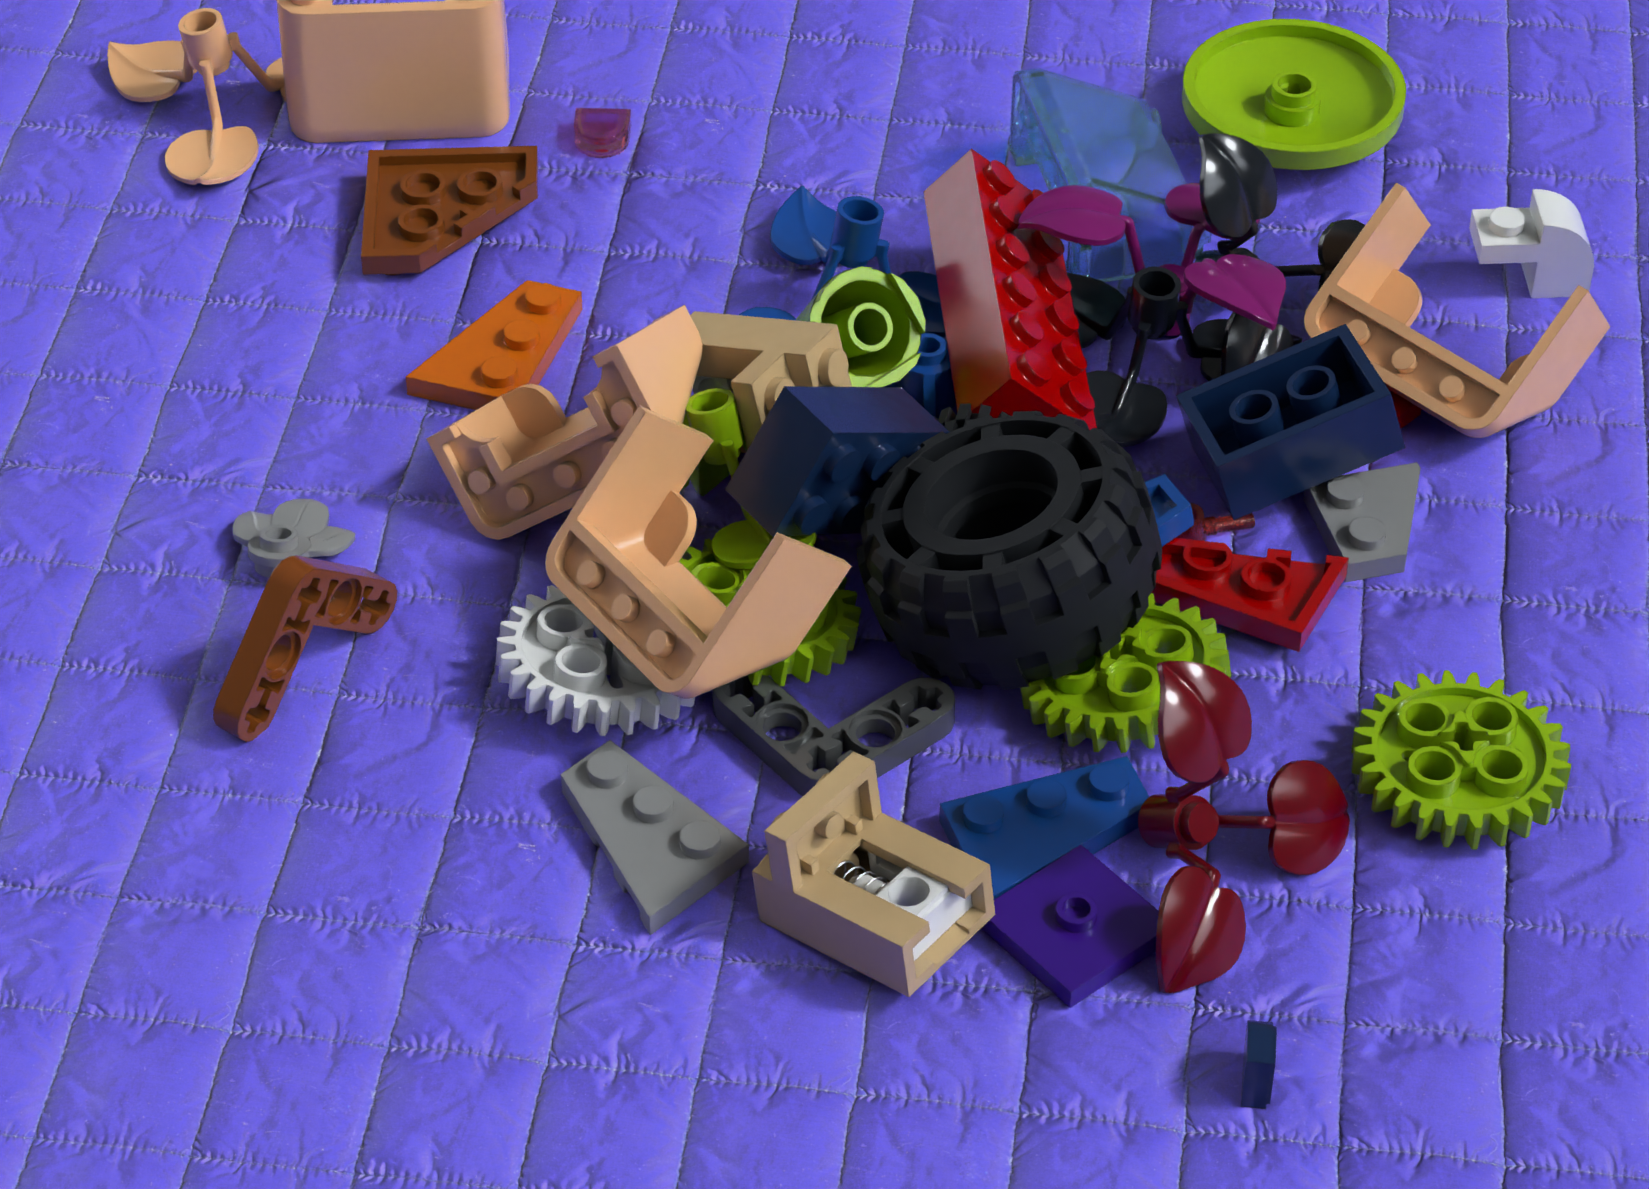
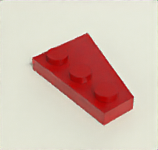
[1151,538,1349,652]

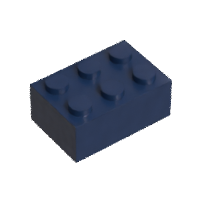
[1176,324,1405,520]
[725,386,949,537]

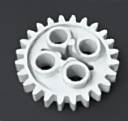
[495,585,695,736]

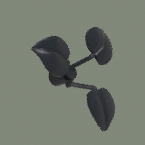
[1194,133,1365,376]
[1067,267,1302,447]

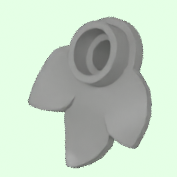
[233,499,355,578]

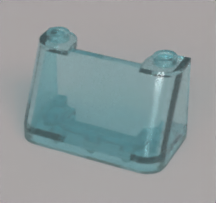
[1009,68,1212,282]

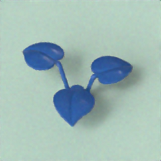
[739,186,946,337]

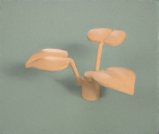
[107,8,286,185]

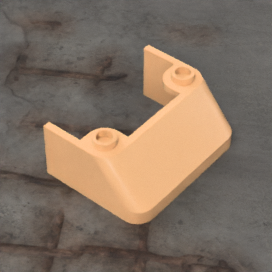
[1304,183,1610,438]
[545,405,852,699]

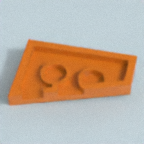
[406,280,583,410]

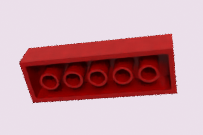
[923,148,1097,430]

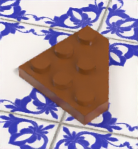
[361,146,538,275]

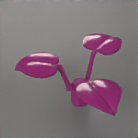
[1018,183,1286,336]

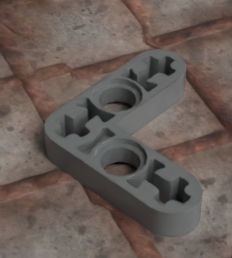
[712,675,955,796]

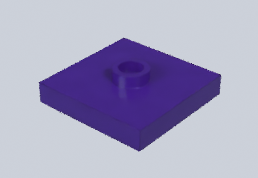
[981,845,1159,1008]

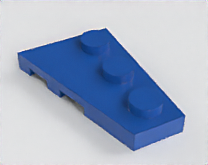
[939,756,1149,899]

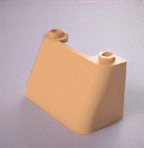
[276,0,510,143]
[426,305,703,540]

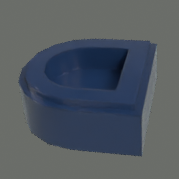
[1241,1020,1277,1109]

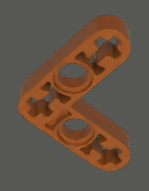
[213,555,397,742]

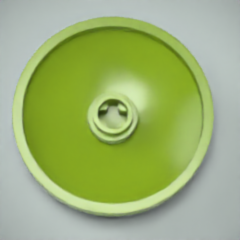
[1182,19,1406,170]

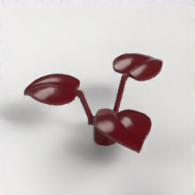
[1138,661,1350,993]

